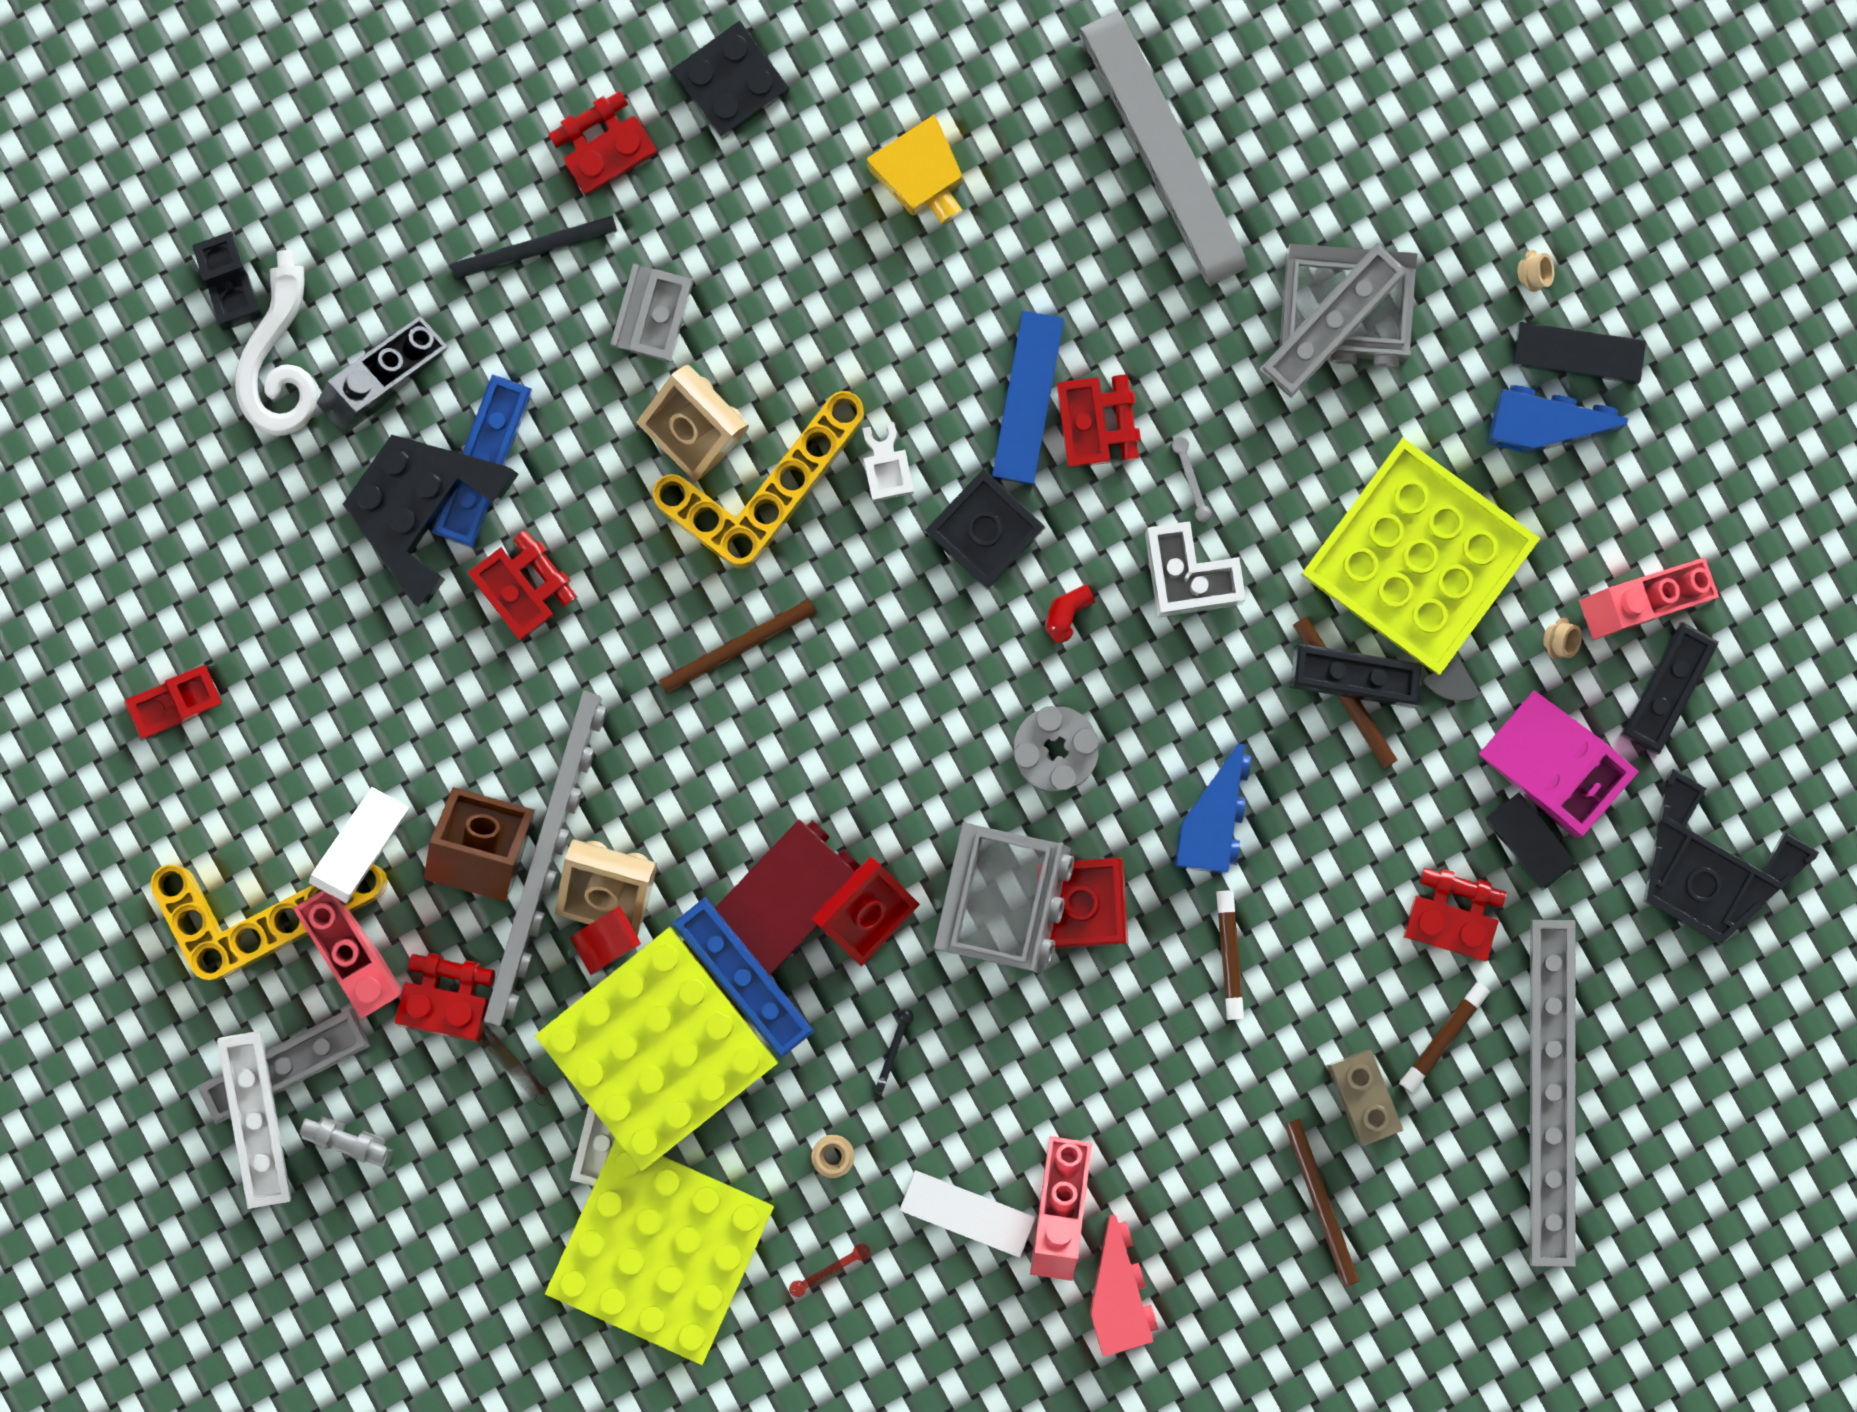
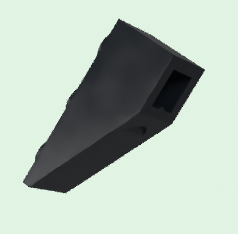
[316,316,448,435]

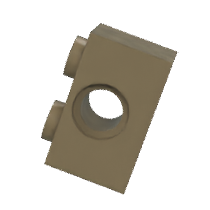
[1326,1049,1404,1146]

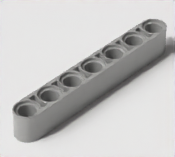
[1079,10,1248,287]

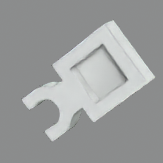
[863,422,914,502]

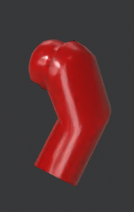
[1045,584,1095,643]

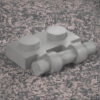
[300,1116,394,1167]

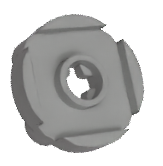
[1014,706,1099,792]

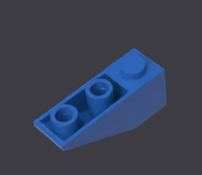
[1486,385,1628,454]
[1174,744,1251,874]

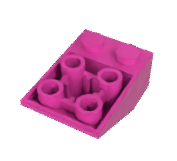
[1478,690,1639,839]

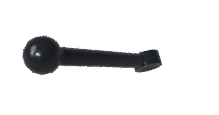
[874,1008,914,1095]

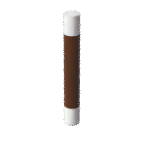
[1216,890,1244,1020]
[1399,982,1490,1094]

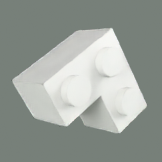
[1145,521,1246,617]

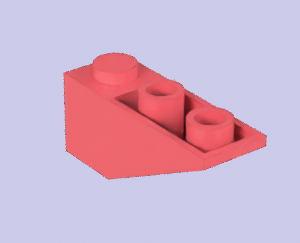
[1579,557,1719,640]
[293,890,403,1019]
[1030,1136,1092,1281]
[1090,1214,1158,1357]

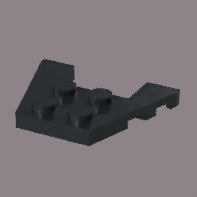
[343,434,519,611]
[1643,769,1819,944]

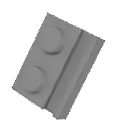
[610,263,693,363]

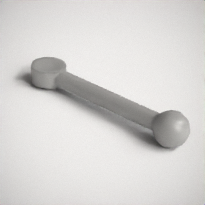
[1172,437,1212,522]

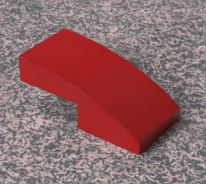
[124,664,222,741]
[570,906,641,976]

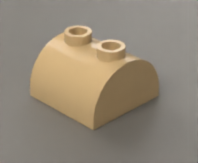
[636,365,749,483]
[555,839,657,937]

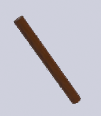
[659,598,817,694]
[1293,616,1398,769]
[1284,1118,1359,1287]

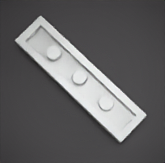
[217,1031,292,1209]

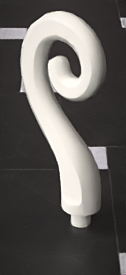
[235,250,318,436]

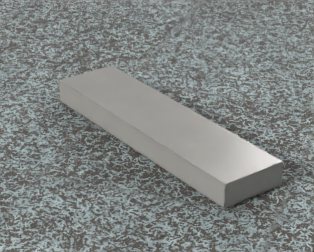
[1260,243,1408,398]
[197,1008,371,1125]

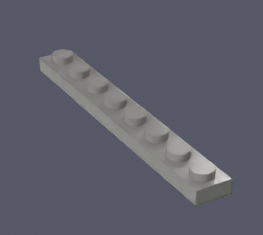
[484,691,607,1027]
[1530,920,1576,1267]

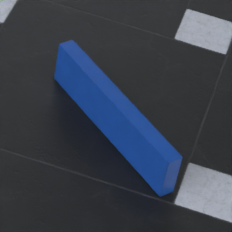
[992,311,1064,486]
[432,374,533,549]
[672,897,815,1059]

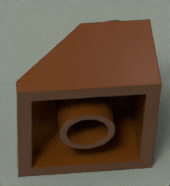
[424,787,535,902]

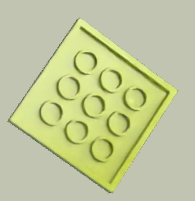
[1301,438,1541,675]
[534,927,779,1172]
[545,1139,774,1365]

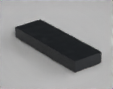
[1512,322,1646,384]
[1620,622,1719,755]
[1290,643,1422,708]

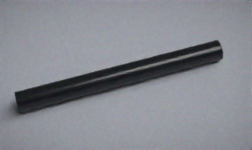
[450,215,617,280]

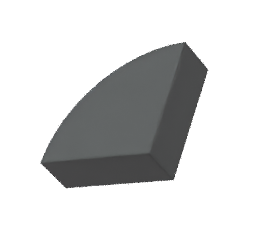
[1421,658,1481,701]

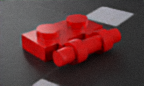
[548,91,658,197]
[1056,374,1141,468]
[467,530,578,641]
[1403,867,1507,962]
[395,953,496,1043]

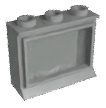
[1279,243,1418,368]
[934,822,1074,974]

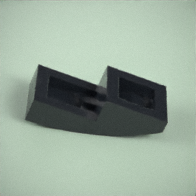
[192,231,263,331]
[1486,792,1576,891]

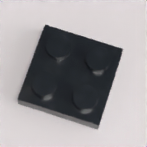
[671,20,790,140]
[925,469,1045,590]

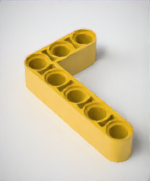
[653,391,864,569]
[150,864,388,981]

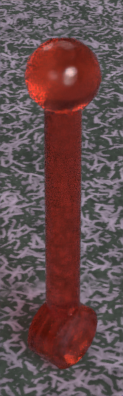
[789,1243,870,1297]

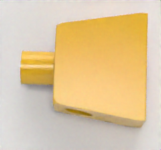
[867,115,963,225]

